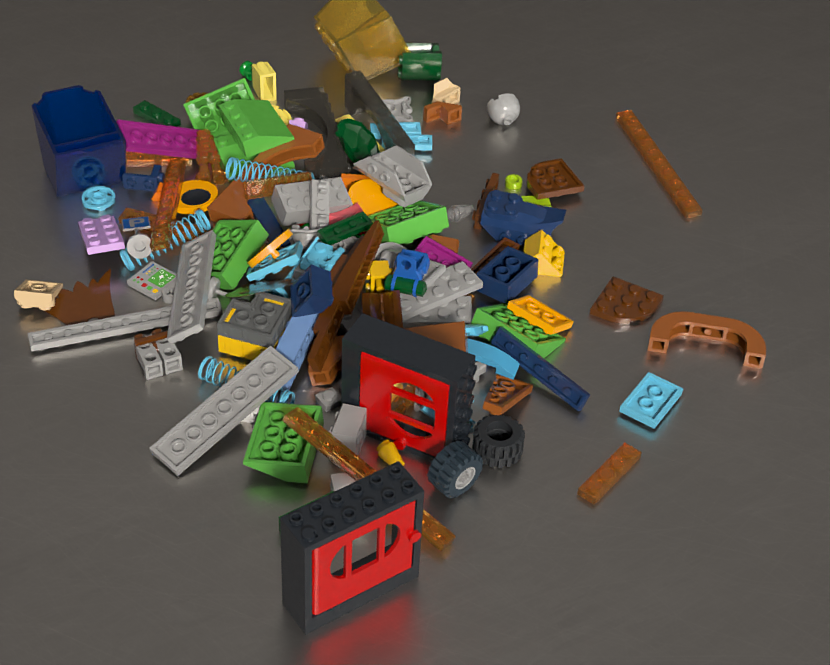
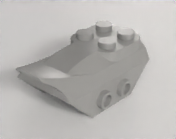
[352,145,432,207]

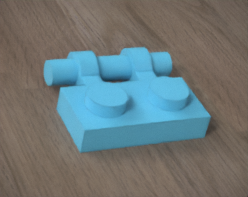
[300,241,345,271]

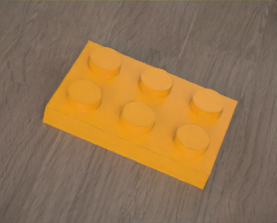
[507,295,574,335]

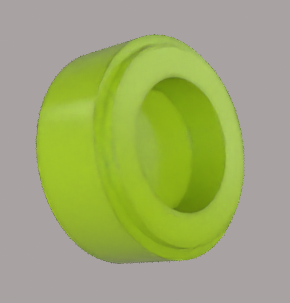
[505,174,522,190]

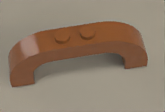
[647,312,766,369]

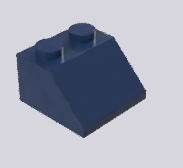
[290,264,334,317]

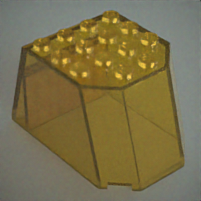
[313,0,411,84]

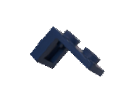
[122,165,165,192]

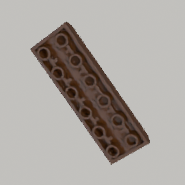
[362,290,403,328]

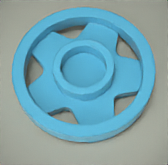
[82,186,115,211]

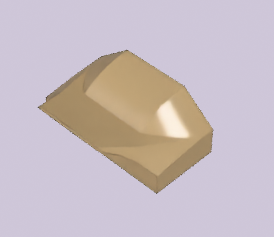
[432,78,461,104]

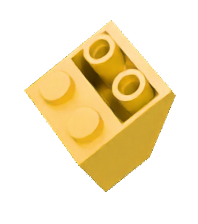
[524,230,565,277]

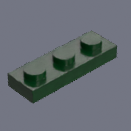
[133,100,181,127]
[317,212,373,245]

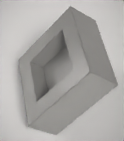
[315,387,341,412]

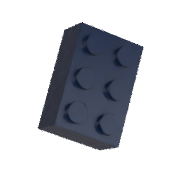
[476,246,539,304]

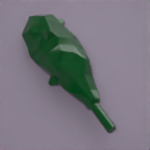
[335,118,381,163]

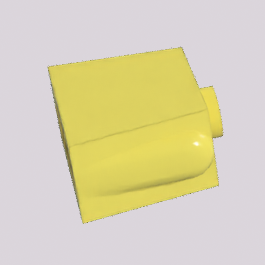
[252,61,277,101]

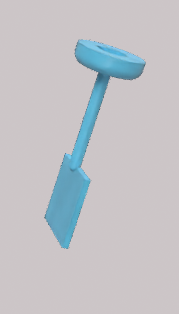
[265,237,319,298]

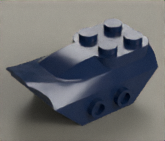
[480,190,567,246]

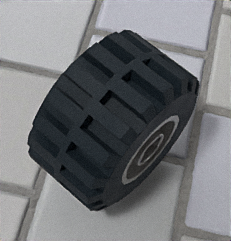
[427,441,483,498]

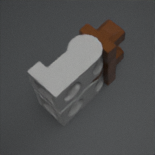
[134,328,183,380]

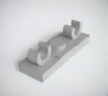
[310,179,330,230]

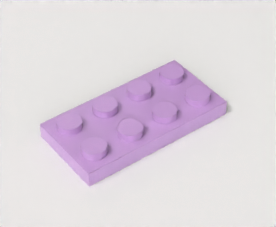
[78,215,125,255]

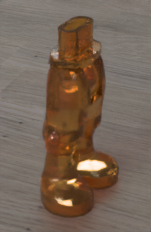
[195,130,228,185]

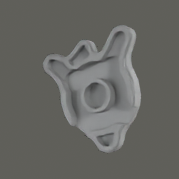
[367,96,413,123]

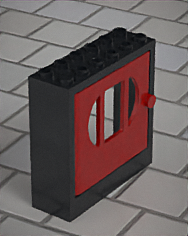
[341,313,477,462]
[280,461,424,635]

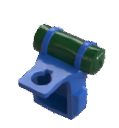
[384,249,430,297]

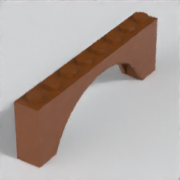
[207,124,325,223]
[308,321,468,386]

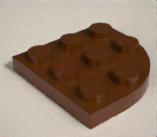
[526,158,585,200]
[590,276,664,324]

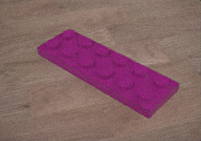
[115,119,215,161]

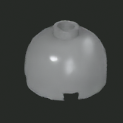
[486,93,520,125]

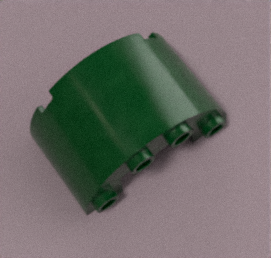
[397,42,442,81]

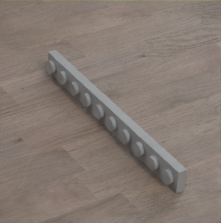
[27,297,223,352]

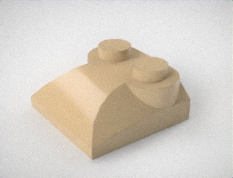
[14,279,63,310]

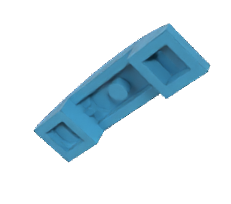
[467,339,520,380]

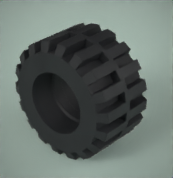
[472,414,525,468]

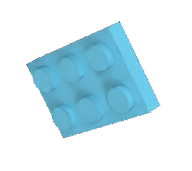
[246,241,303,282]
[619,372,683,429]

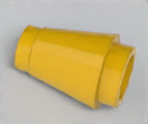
[376,440,405,466]

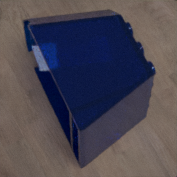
[32,85,126,197]

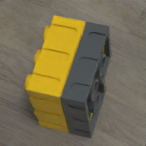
[217,292,292,361]

